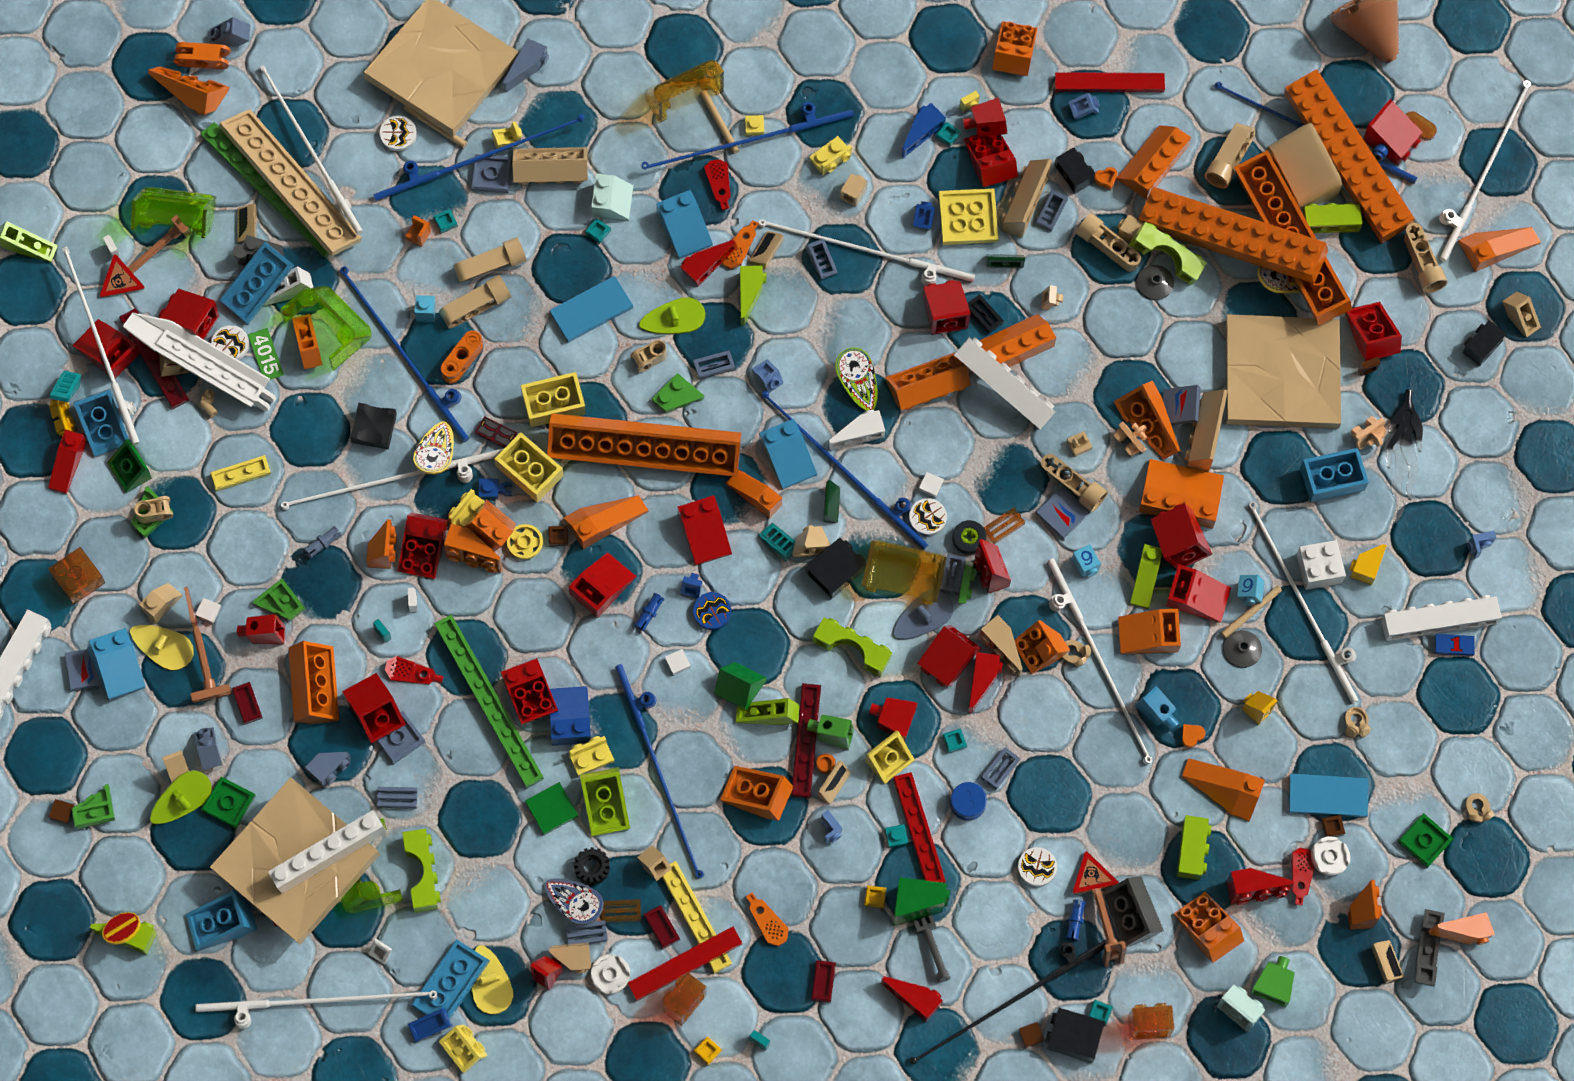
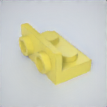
[809,136,852,175]
[448,489,484,527]
[569,736,614,777]
[439,1025,487,1073]

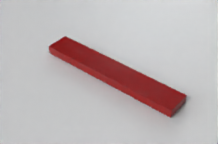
[1055,72,1165,92]
[893,772,946,883]
[628,926,743,1001]

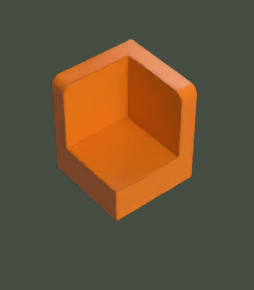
[405,215,431,247]

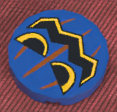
[693,592,731,630]

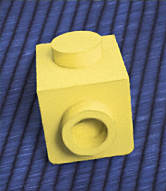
[491,122,522,149]

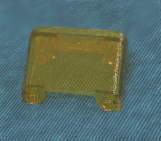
[645,60,724,123]
[862,539,948,605]

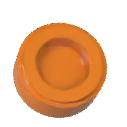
[816,753,836,774]

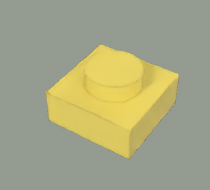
[959,91,980,113]
[745,115,764,136]

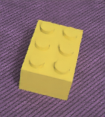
[521,372,586,428]
[495,432,563,503]

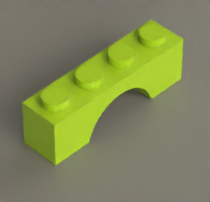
[1129,222,1207,285]
[812,617,892,678]
[402,828,441,913]

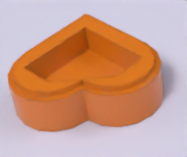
[1094,167,1118,190]
[1182,724,1205,748]

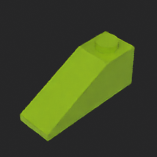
[0,221,58,262]
[740,266,767,325]
[1130,544,1162,609]
[736,698,799,725]
[90,921,157,955]

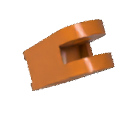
[174,42,231,69]
[441,331,483,384]

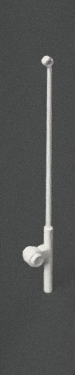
[260,65,363,235]
[1439,80,1530,262]
[758,219,975,286]
[62,246,140,446]
[281,448,504,510]
[1249,501,1359,704]
[1047,558,1152,765]
[196,991,437,1029]

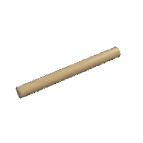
[700,90,740,154]
[403,106,467,148]
[1221,585,1282,639]

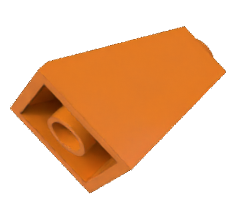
[464,499,516,552]

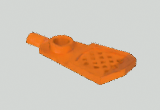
[722,220,759,270]
[746,893,789,947]

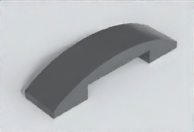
[1415,909,1445,987]

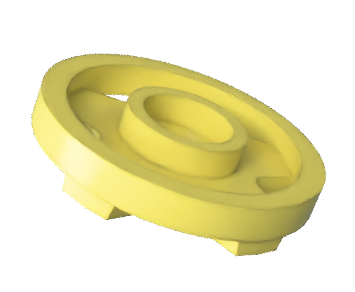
[507,524,543,560]

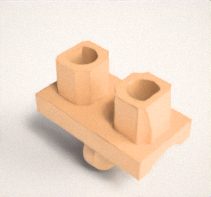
[1351,416,1386,450]
[1114,421,1147,457]

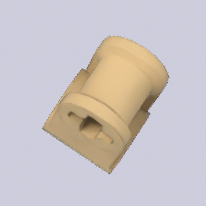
[630,340,667,372]
[134,496,173,523]

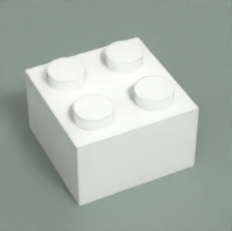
[1296,540,1346,590]

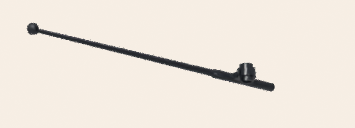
[909,939,1106,1064]

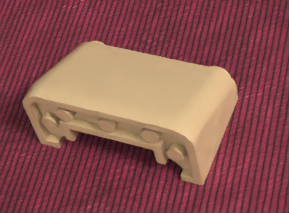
[1266,123,1342,212]

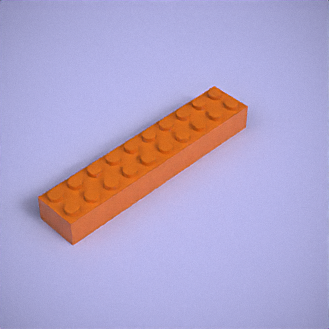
[1284,69,1415,244]
[1234,150,1352,326]
[1139,187,1328,284]
[547,414,742,477]

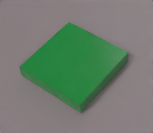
[201,776,256,829]
[525,782,579,835]
[1398,813,1453,868]

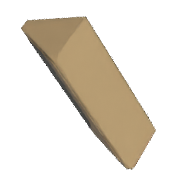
[238,204,257,243]
[749,231,784,270]
[818,761,850,804]
[1371,940,1404,984]

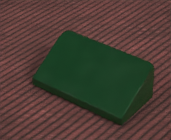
[987,254,1025,268]
[823,480,841,523]

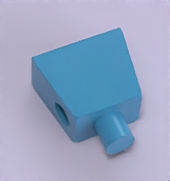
[1134,686,1179,730]

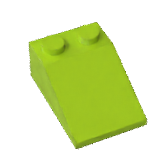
[580,767,630,836]

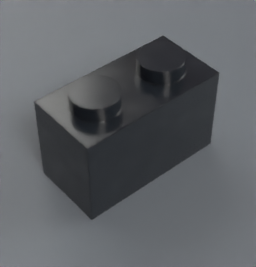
[1054,147,1095,194]
[1462,320,1507,367]

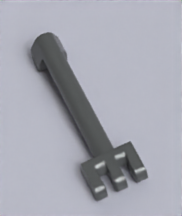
[913,915,950,983]

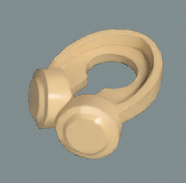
[1062,640,1091,667]
[1345,707,1371,738]
[1466,793,1494,823]

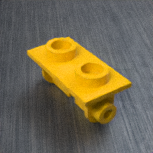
[49,400,76,437]

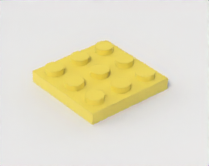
[939,189,999,245]

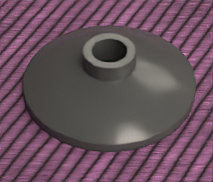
[1137,265,1174,300]
[1223,630,1262,668]

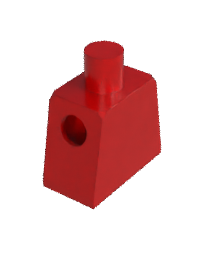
[962,98,1008,137]
[237,614,285,645]
[869,698,918,742]

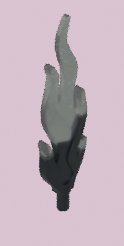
[1386,389,1423,523]

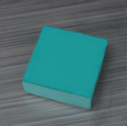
[935,122,961,147]
[433,209,458,234]
[585,218,611,244]
[373,619,392,643]
[942,728,967,754]
[1088,999,1113,1026]
[749,1030,770,1051]

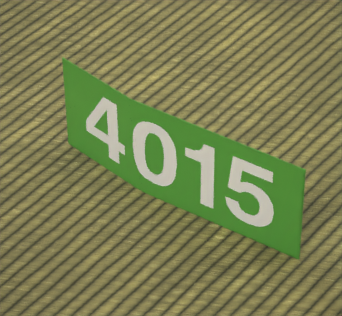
[248,328,284,379]

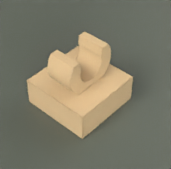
[1041,285,1064,310]
[1067,431,1093,457]

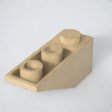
[980,615,1022,676]

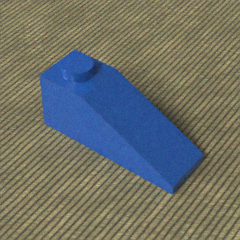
[901,103,946,158]

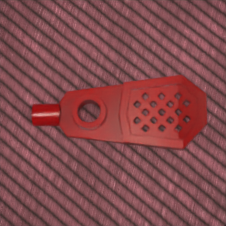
[704,159,731,210]
[385,656,444,685]
[1291,848,1315,906]

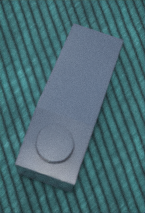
[503,38,549,92]

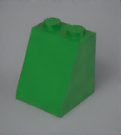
[893,877,950,926]

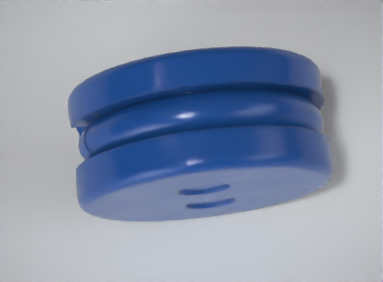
[950,782,987,821]

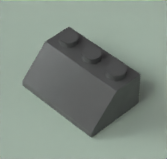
[1102,877,1164,947]

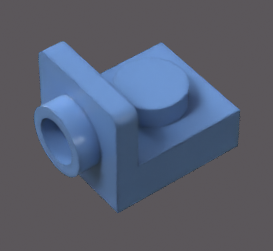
[1069,93,1100,120]
[752,359,783,392]
[1468,531,1496,559]
[821,810,842,844]

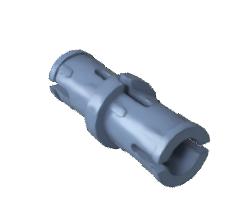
[304,526,342,558]

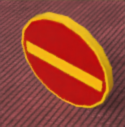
[102,912,141,945]

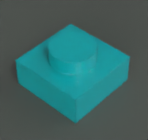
[885,824,908,848]

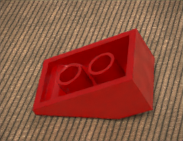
[1345,302,1402,361]
[678,495,732,566]

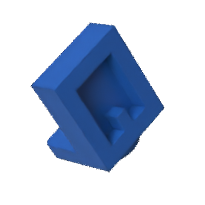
[913,201,935,229]

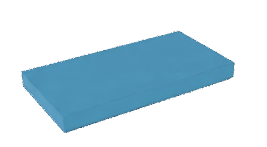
[219,242,294,324]
[549,276,633,343]
[1289,774,1368,818]
[411,939,490,1019]

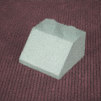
[591,174,633,221]
[1217,985,1265,1032]

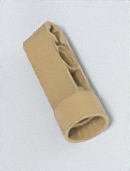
[1204,123,1255,189]
[1075,213,1141,272]
[1404,223,1448,293]
[453,237,527,283]
[439,275,512,328]
[1041,454,1108,512]

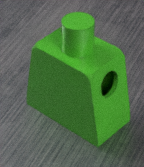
[807,715,854,750]
[1251,956,1295,1007]

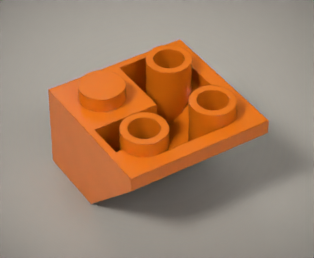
[366,519,397,569]
[1014,620,1070,674]
[1347,880,1382,929]

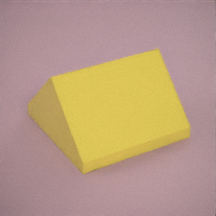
[866,731,915,784]

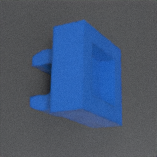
[680,573,703,598]

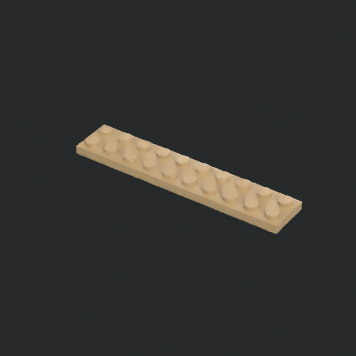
[219,109,362,256]

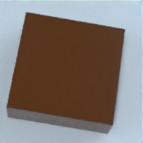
[1358,357,1381,376]
[548,525,568,547]
[48,799,75,824]
[1321,815,1346,837]
[1018,1022,1045,1048]

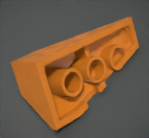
[148,66,229,115]
[1458,227,1541,272]
[1114,381,1180,459]
[563,495,649,550]
[1182,758,1265,821]

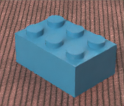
[1300,448,1369,502]

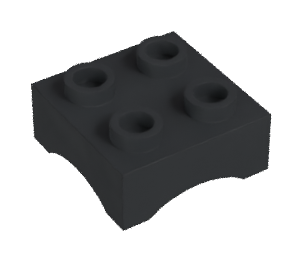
[350,402,397,449]

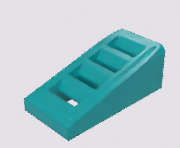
[50,371,81,402]
[759,522,796,562]

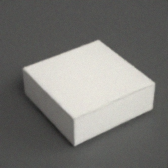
[103,235,120,258]
[919,472,944,498]
[408,588,418,612]
[195,598,221,624]
[665,649,691,675]

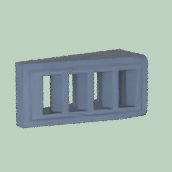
[1035,190,1068,231]
[805,239,838,280]

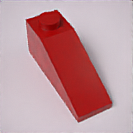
[680,240,738,287]
[48,430,87,494]
[968,652,1003,713]
[530,956,563,990]
[881,976,943,1022]

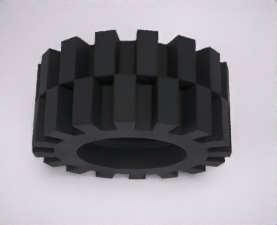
[574,847,610,886]

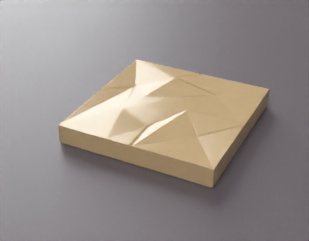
[364,0,519,137]
[1225,314,1341,429]
[210,777,380,945]

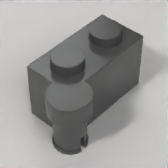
[233,235,284,266]

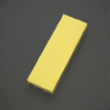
[210,455,271,492]

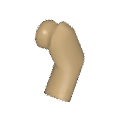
[200,389,218,418]

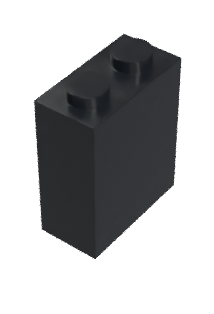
[806,537,866,599]
[1044,1008,1105,1063]

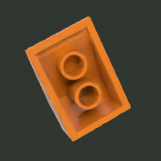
[720,766,793,821]

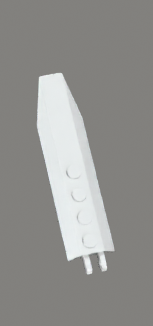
[123,313,276,411]

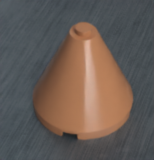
[1328,0,1399,63]

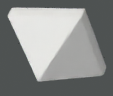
[368,939,392,965]

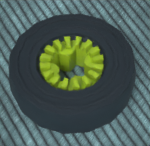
[952,520,987,555]

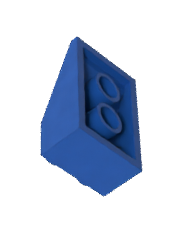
[550,686,591,746]

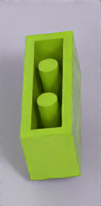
[1302,202,1362,234]
[1176,815,1212,880]

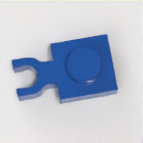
[479,478,512,499]

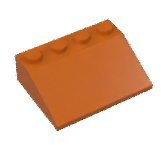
[1138,459,1224,529]

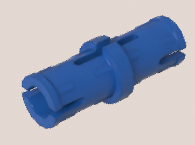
[634,593,665,632]
[1066,900,1086,941]

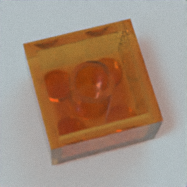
[48,547,105,605]
[662,972,707,1026]
[1128,1003,1175,1040]

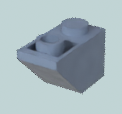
[209,17,250,47]
[194,727,222,770]
[305,752,351,788]

